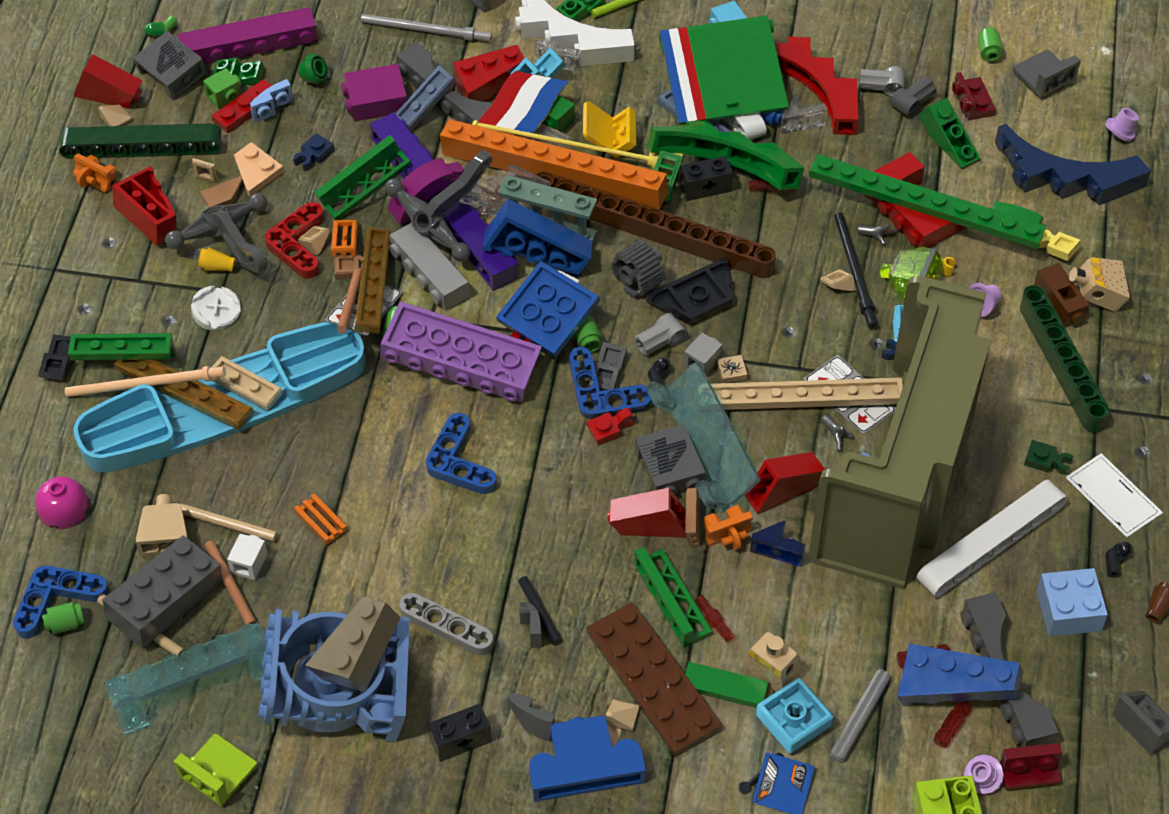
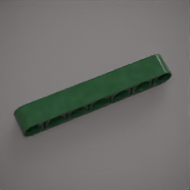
[59,123,222,159]
[1020,285,1109,433]

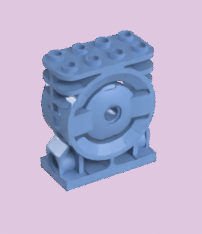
[258,609,410,742]

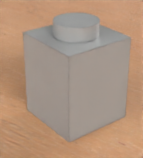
[684,333,722,378]

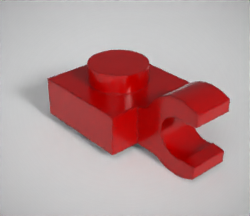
[586,408,633,446]

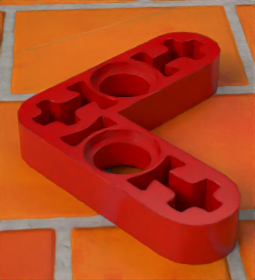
[265,202,324,279]

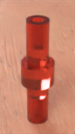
[749,180,796,193]
[695,595,734,642]

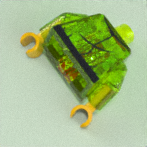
[880,246,956,298]

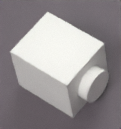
[227,534,268,580]

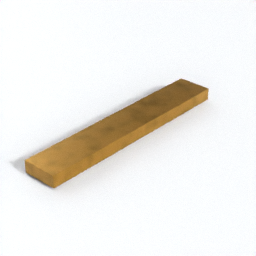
[354,227,391,334]
[114,359,254,430]

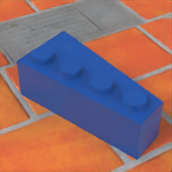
[482,199,592,275]

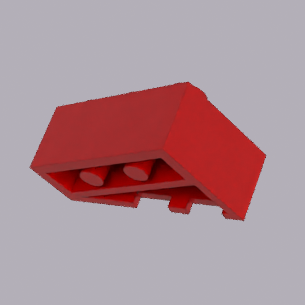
[453,44,524,102]
[112,166,176,246]

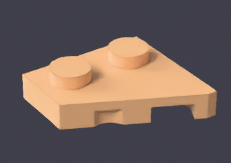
[234,142,284,197]

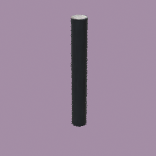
[518,576,562,646]

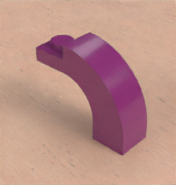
[388,158,464,224]

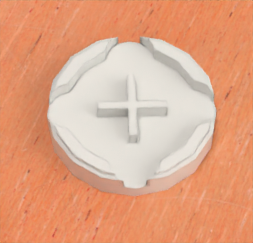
[191,286,241,330]

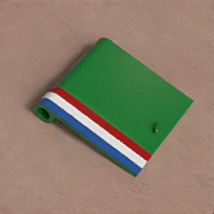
[659,15,789,125]

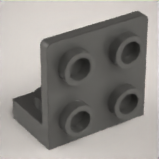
[1013,50,1081,98]

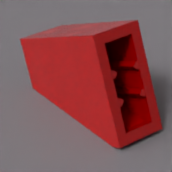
[73,54,143,109]
[744,452,825,514]
[608,488,687,538]

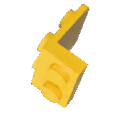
[583,101,636,158]

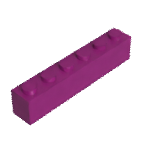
[177,7,318,65]

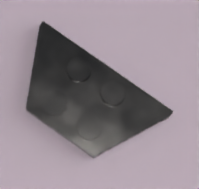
[646,257,733,324]

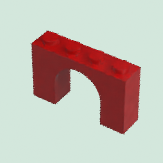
[864,152,966,252]

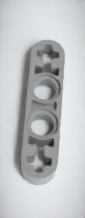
[399,593,493,655]

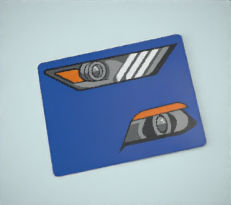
[752,752,815,814]

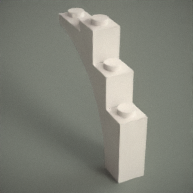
[515,0,634,66]

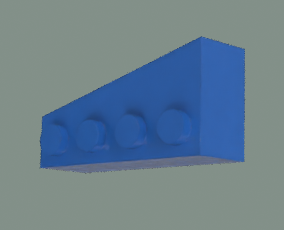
[897,643,1023,705]

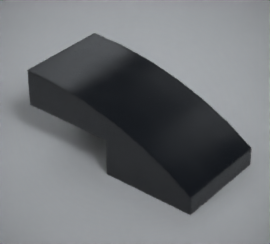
[38,334,73,381]

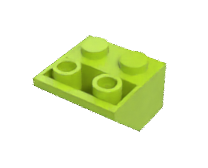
[912,775,982,814]

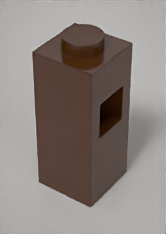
[1034,263,1090,328]

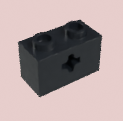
[680,156,733,201]
[428,703,492,762]

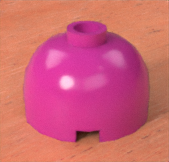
[35,476,90,529]

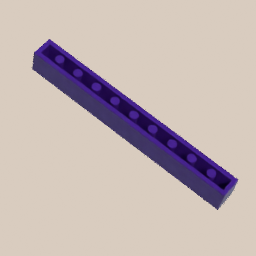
[370,112,519,291]

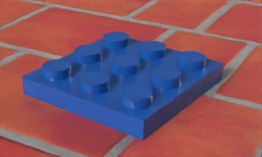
[496,261,600,358]

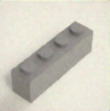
[389,223,469,311]

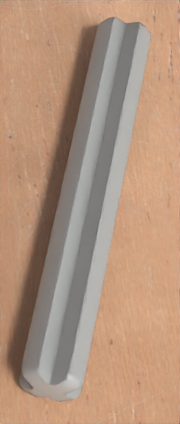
[830,669,891,762]

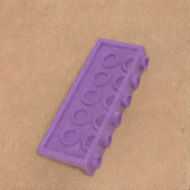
[380,301,542,403]

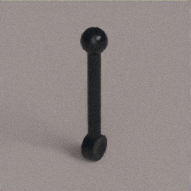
[739,752,784,794]

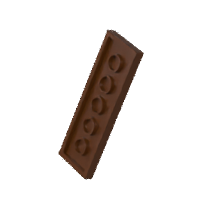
[586,602,722,757]

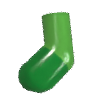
[144,16,178,37]

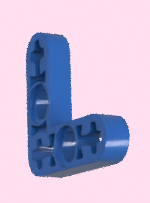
[569,347,652,419]
[426,413,497,494]
[13,566,109,638]

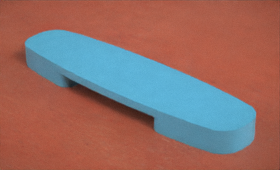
[73,322,366,473]

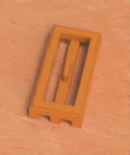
[331,220,358,257]
[294,493,347,545]

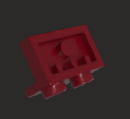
[952,72,996,121]
[1000,743,1062,790]

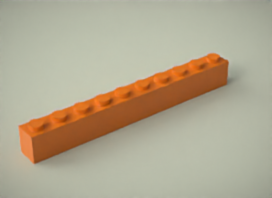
[440,119,668,210]

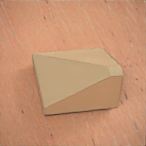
[98,105,133,126]
[192,158,218,182]
[298,226,330,255]
[820,269,856,291]
[606,700,640,731]

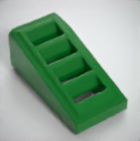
[654,150,684,202]

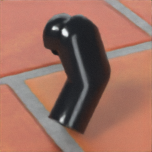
[648,357,671,394]
[1105,541,1133,578]

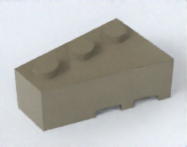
[305,597,401,692]

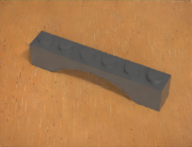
[396,41,504,133]
[960,592,1059,747]

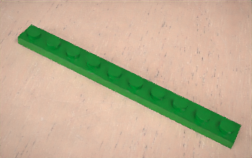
[809,154,1047,250]

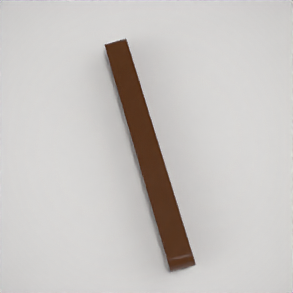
[533,171,776,278]

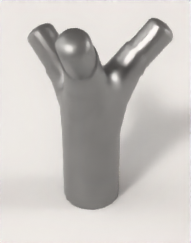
[858,224,897,245]
[821,414,854,452]

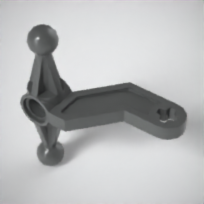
[385,150,493,262]
[165,193,267,273]

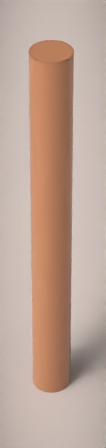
[337,268,362,334]
[204,540,257,628]

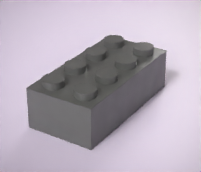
[102,535,222,649]

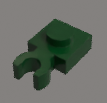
[1024,440,1074,475]

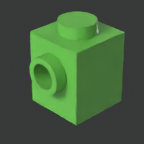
[203,68,242,110]

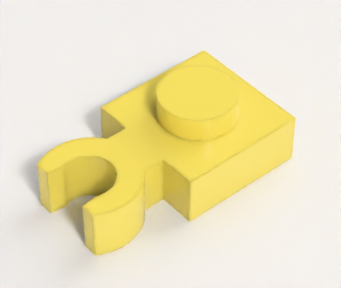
[1039,229,1080,261]

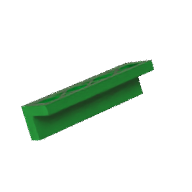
[315,135,412,220]
[68,333,176,360]
[634,547,712,648]

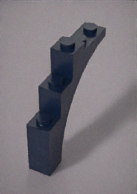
[995,124,1151,206]

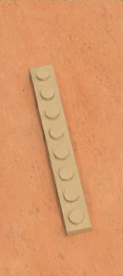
[699,378,903,411]

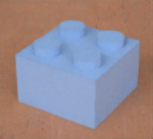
[1036,568,1108,637]

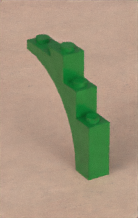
[647,120,805,190]

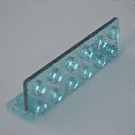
[646,362,760,512]
[104,623,266,735]

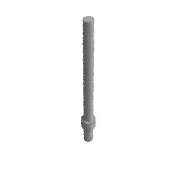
[361,14,492,42]

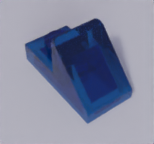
[750,520,806,567]

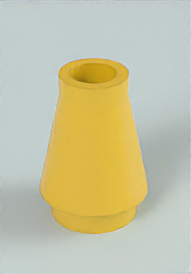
[198,247,236,272]

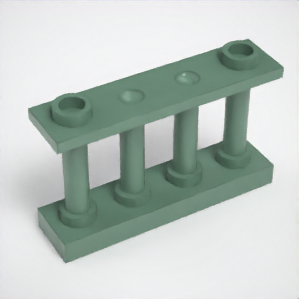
[497,175,597,247]

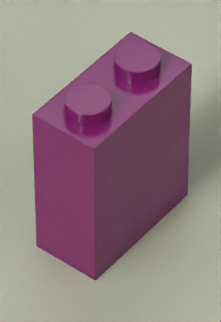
[341,64,407,122]

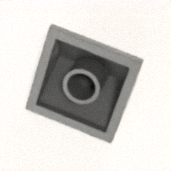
[1112,691,1169,756]

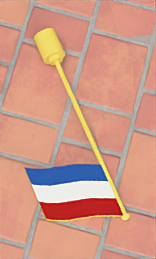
[472,71,683,177]

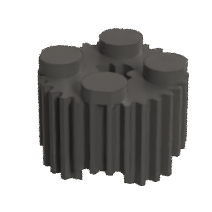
[610,240,666,298]

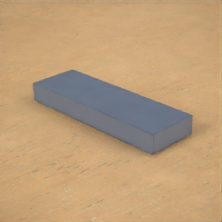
[395,65,456,132]

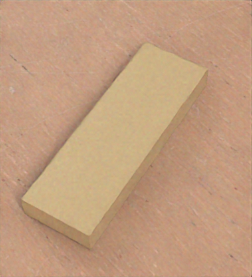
[211,356,283,411]

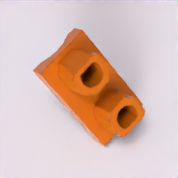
[73,153,116,193]
[704,505,753,550]

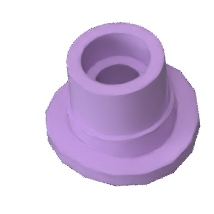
[1105,108,1139,141]
[969,283,1002,317]
[964,754,1004,795]

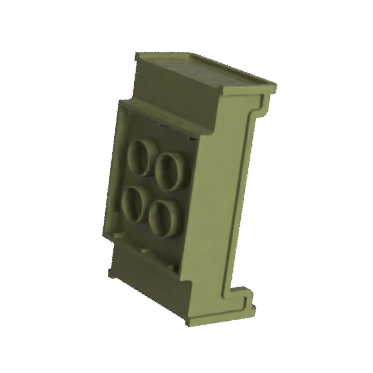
[809,275,991,589]

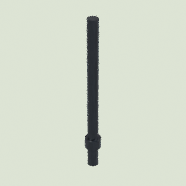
[834,213,877,329]

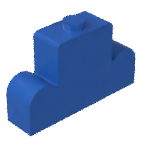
[529,716,646,802]

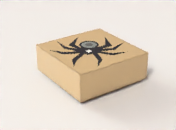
[717,355,747,383]

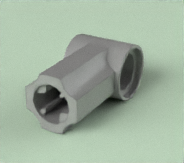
[859,66,905,97]
[634,313,687,356]

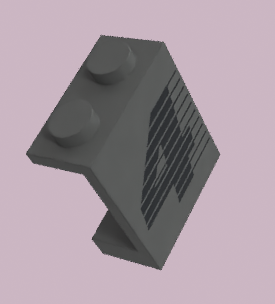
[133,31,207,100]
[635,424,706,496]

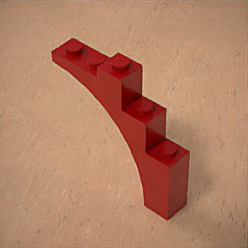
[774,37,858,135]

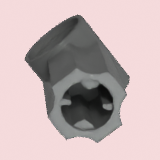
[890,77,936,117]

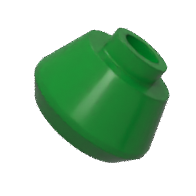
[298,53,328,84]

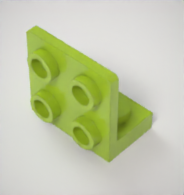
[173,734,257,806]

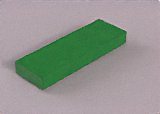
[685,662,769,708]

